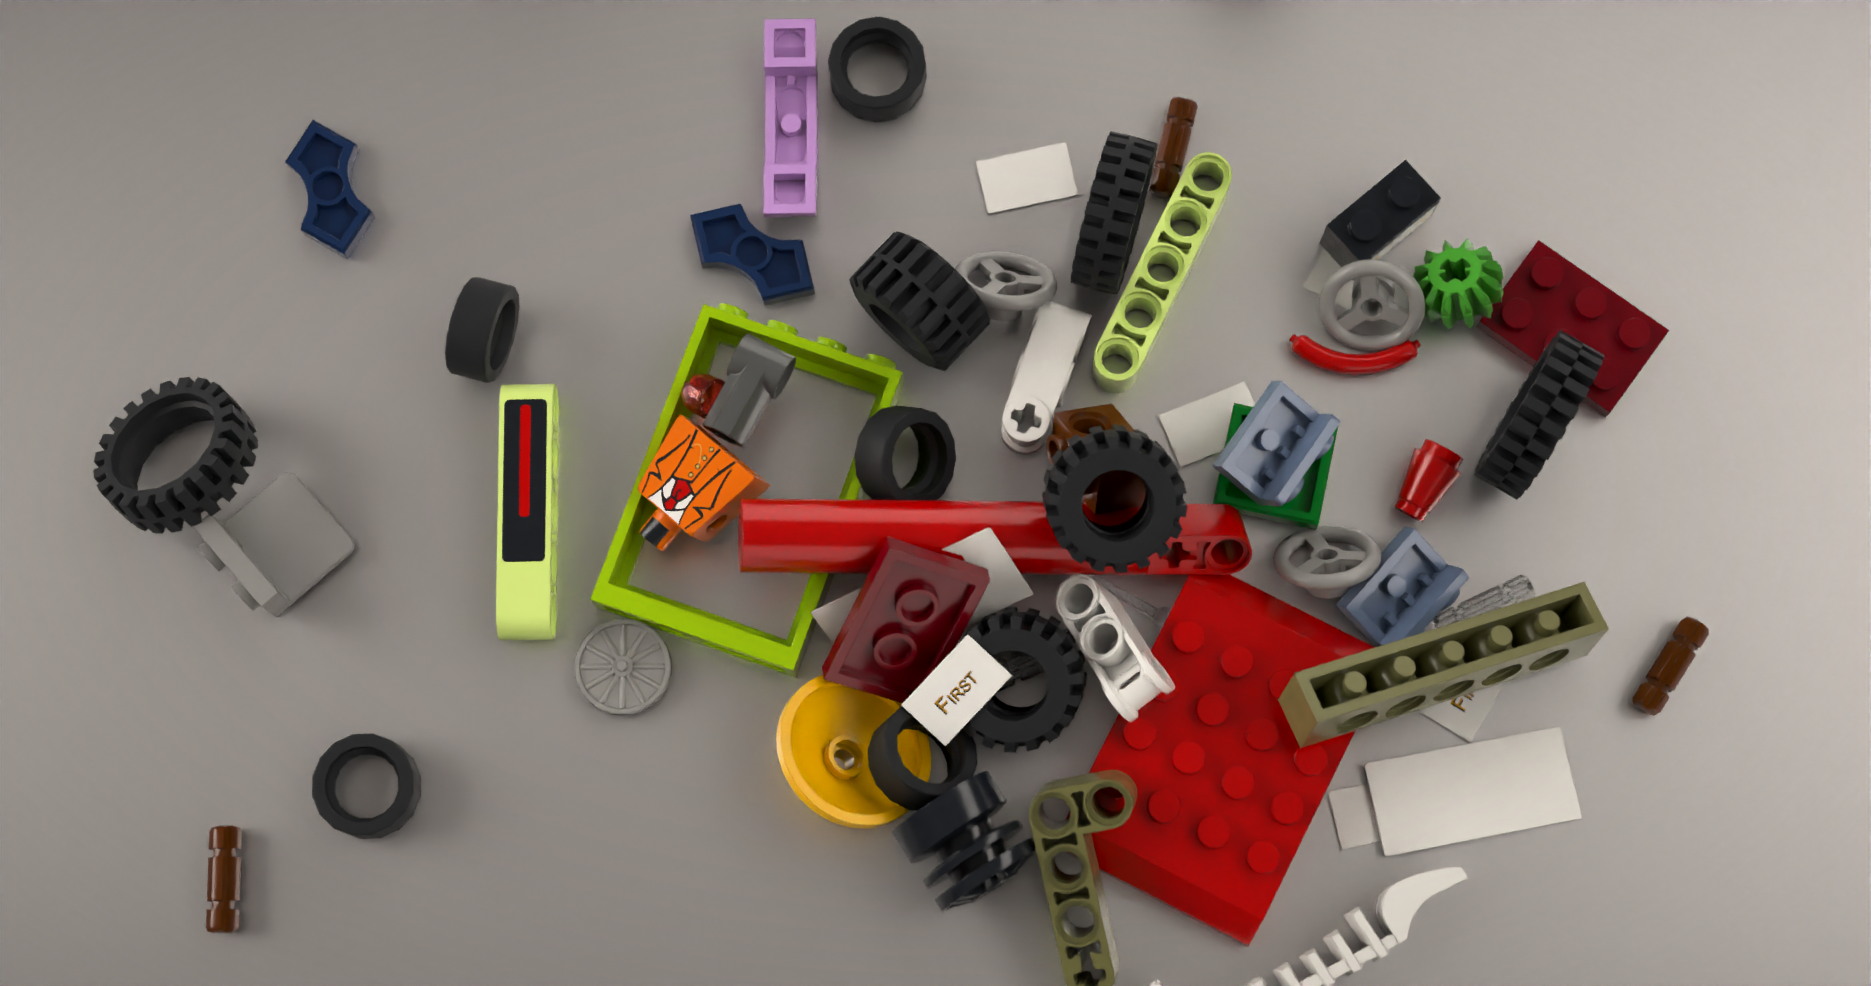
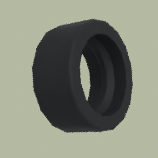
[828,16,927,122]
[445,277,520,383]
[854,406,956,500]
[868,706,978,811]
[312,733,421,839]

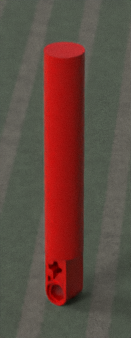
[738,498,1252,575]

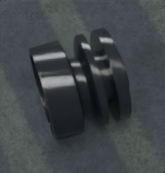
[892,770,1036,913]

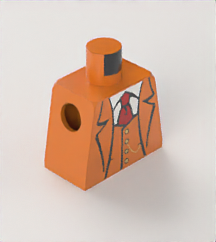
[638,414,770,551]

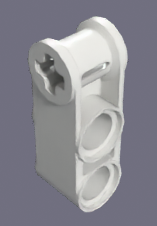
[1001,301,1092,455]
[1055,574,1175,722]

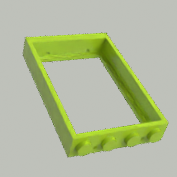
[590,303,904,678]

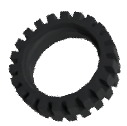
[1070,131,1158,295]
[93,377,258,534]

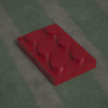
[1475,240,1669,417]
[822,536,990,703]

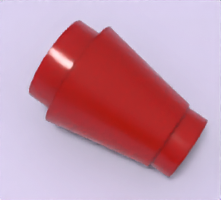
[1394,439,1463,522]

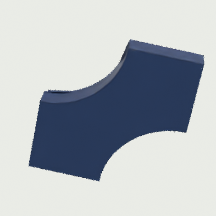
[285,120,375,259]
[690,203,815,305]

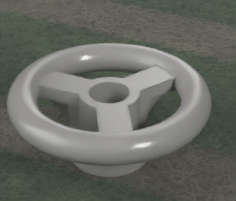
[955,251,1057,321]
[1319,260,1425,351]
[1273,526,1381,599]

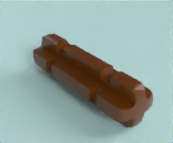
[1149,97,1198,198]
[1632,616,1709,716]
[206,825,242,933]

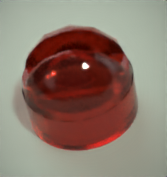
[681,374,725,419]

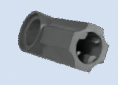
[702,333,796,448]

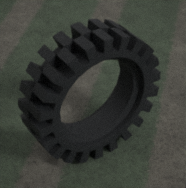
[1474,330,1604,500]

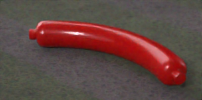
[1289,334,1421,375]

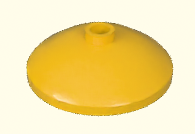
[776,675,931,829]

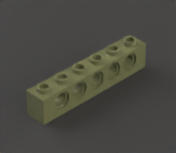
[1278,582,1609,748]

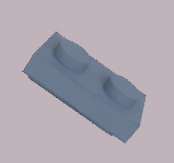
[1212,381,1340,507]
[1336,526,1469,647]

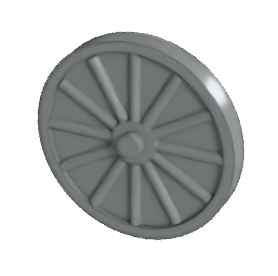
[574,618,672,716]

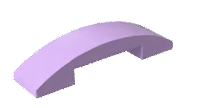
[764,19,818,217]

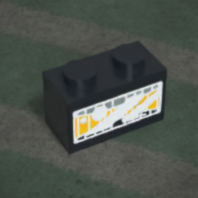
[1319,160,1441,281]

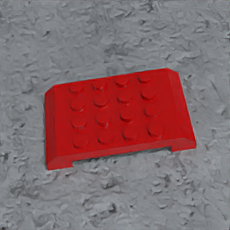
[1064,574,1375,947]

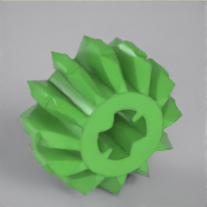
[1413,238,1504,331]

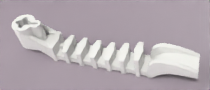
[1148,866,1468,986]

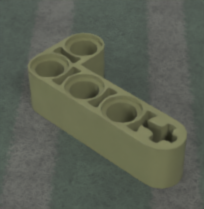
[1029,770,1137,986]

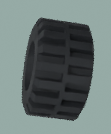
[849,232,990,371]
[1042,424,1187,573]
[957,607,1087,753]

